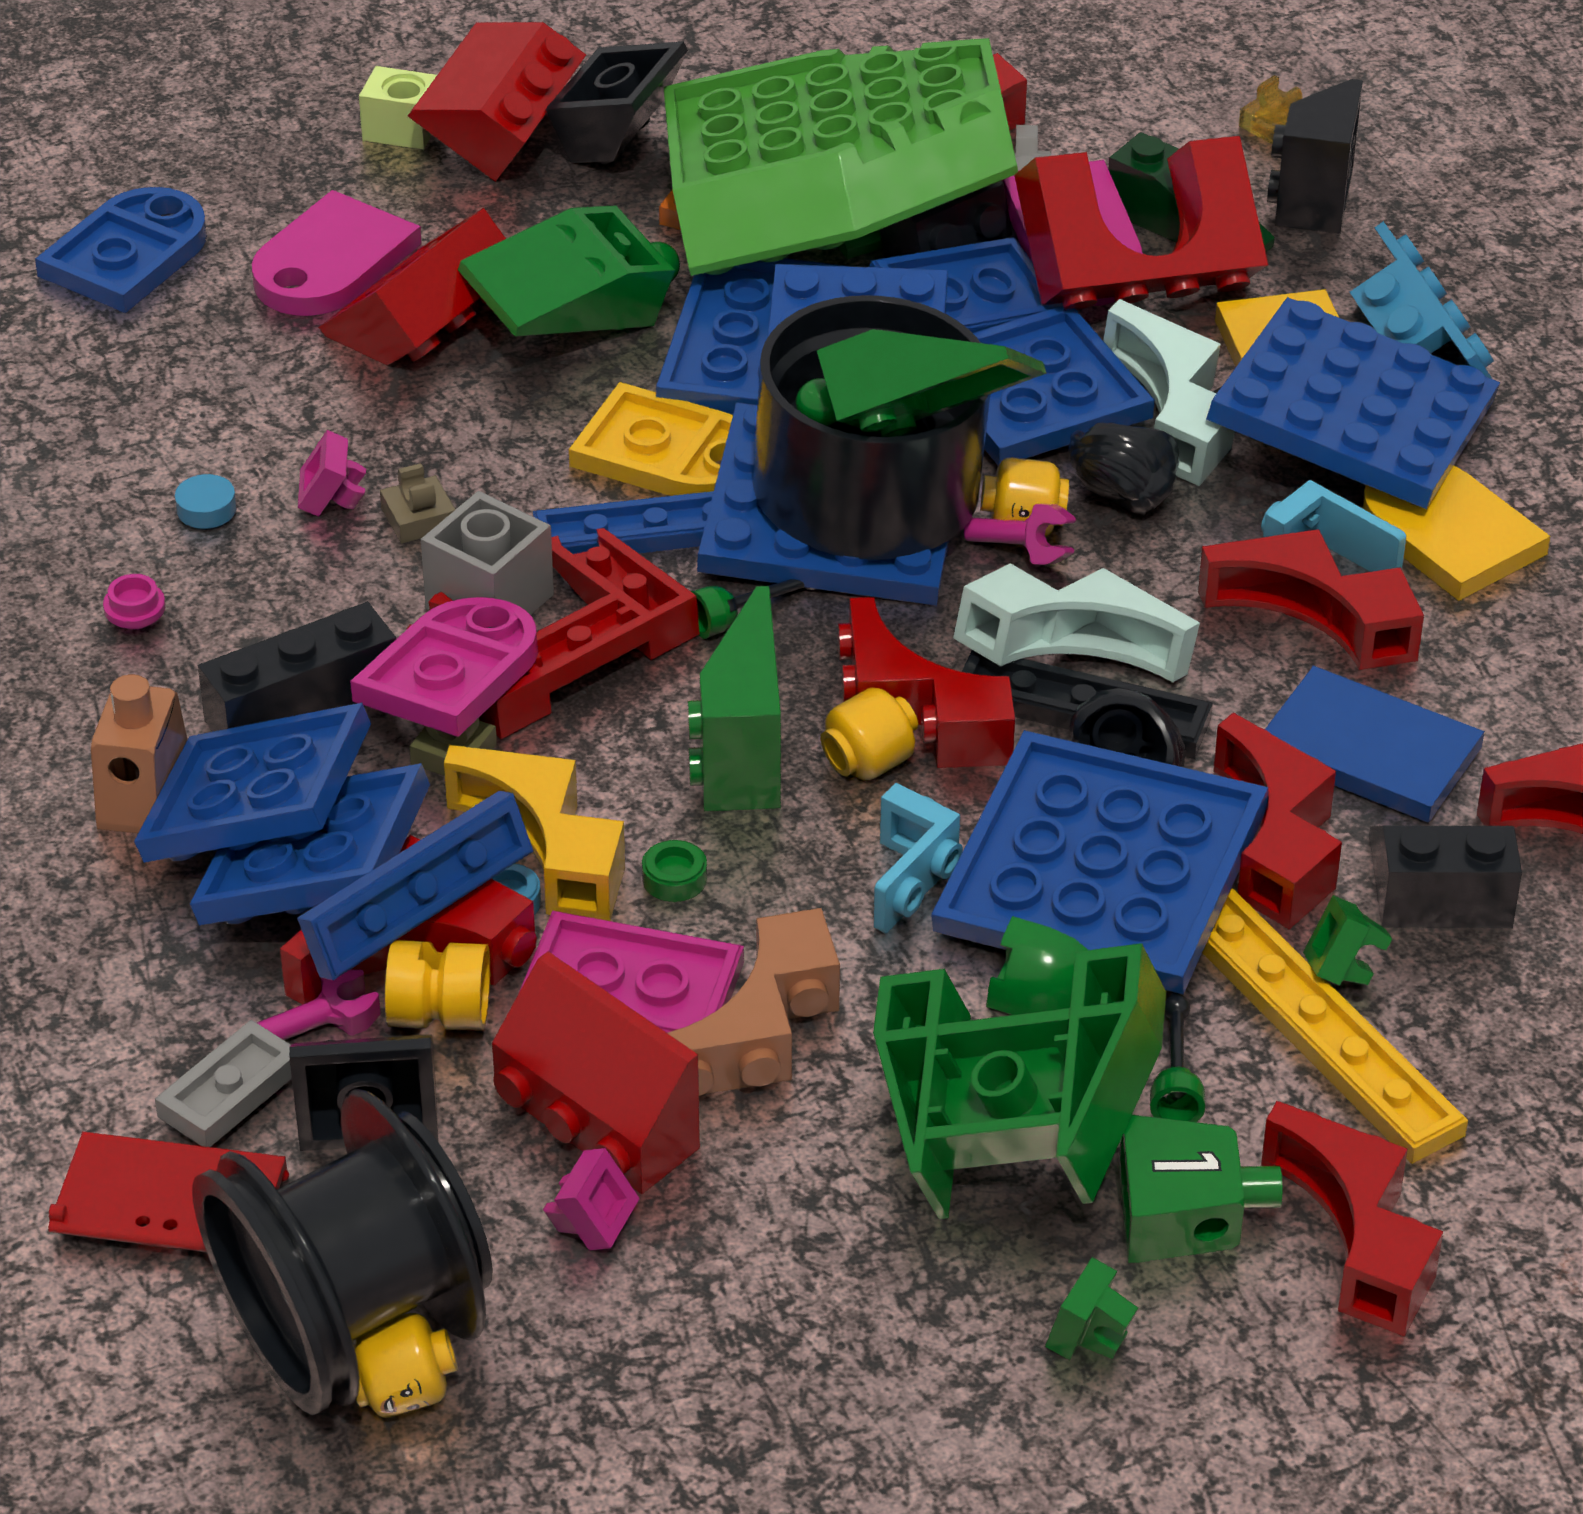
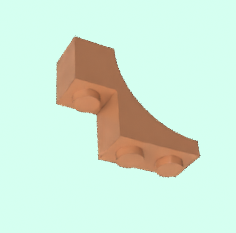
[667,908,840,1096]

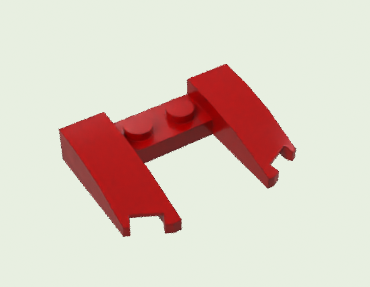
[406,528,700,739]

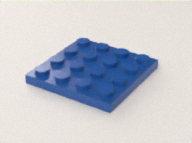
[656,258,853,414]
[1206,297,1500,509]
[697,402,949,606]
[931,730,1268,994]

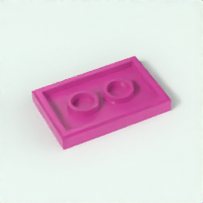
[518,911,744,1033]

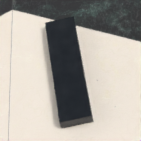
[962,650,1213,759]

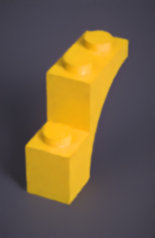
[444,745,625,921]

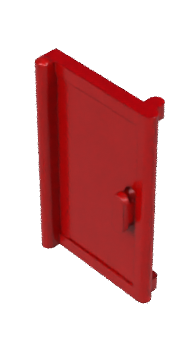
[48,1131,289,1252]

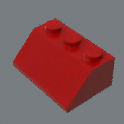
[408,22,586,182]
[318,208,506,366]
[492,951,700,1194]

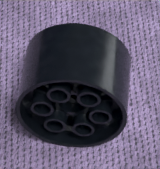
[752,295,991,560]

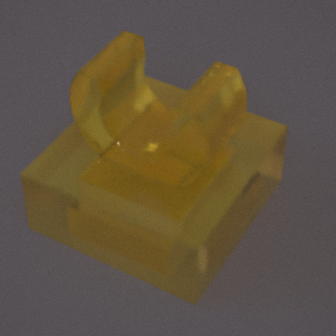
[1239,75,1302,144]

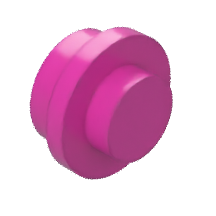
[103,574,165,630]

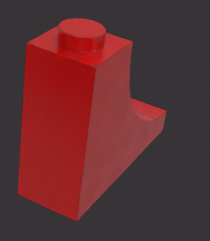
[280,834,537,1005]

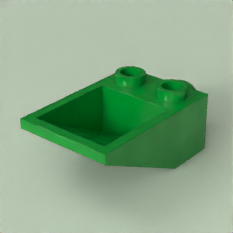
[458,205,680,336]
[796,329,1047,437]

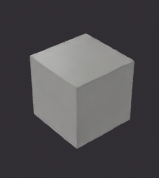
[421,491,554,628]

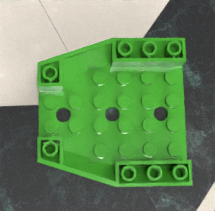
[663,38,1018,276]

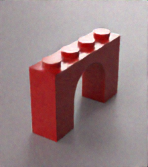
[1014,136,1268,310]

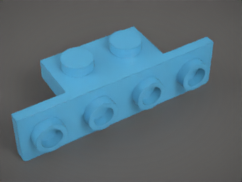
[1350,221,1494,379]

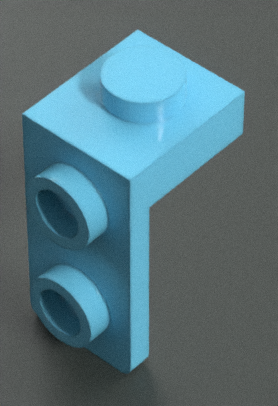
[1261,480,1406,572]
[874,783,963,934]

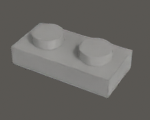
[155,1020,292,1147]

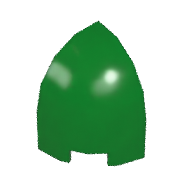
[986,916,1088,1015]

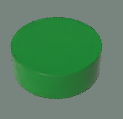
[642,840,707,902]

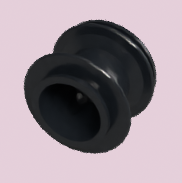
[192,1089,493,1415]

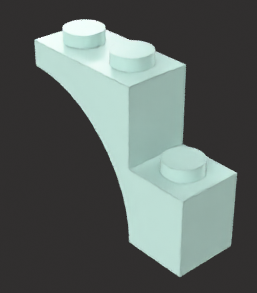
[1103,299,1235,486]
[953,563,1200,682]

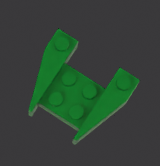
[873,943,1166,1219]

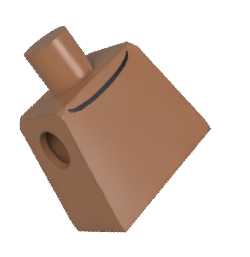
[91,674,188,834]

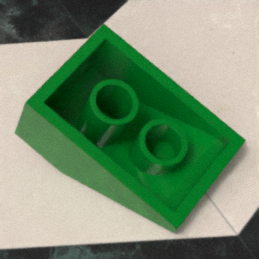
[688,586,781,812]

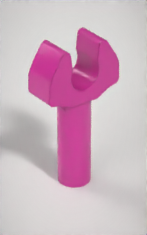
[964,504,1076,565]
[257,969,381,1041]

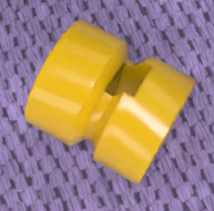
[385,940,490,1031]

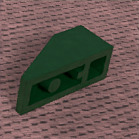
[1108,132,1275,253]

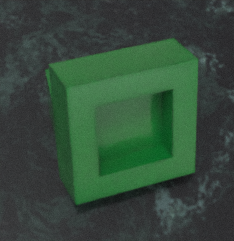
[1303,895,1392,986]
[1045,1257,1138,1360]

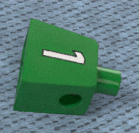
[1119,1115,1283,1263]

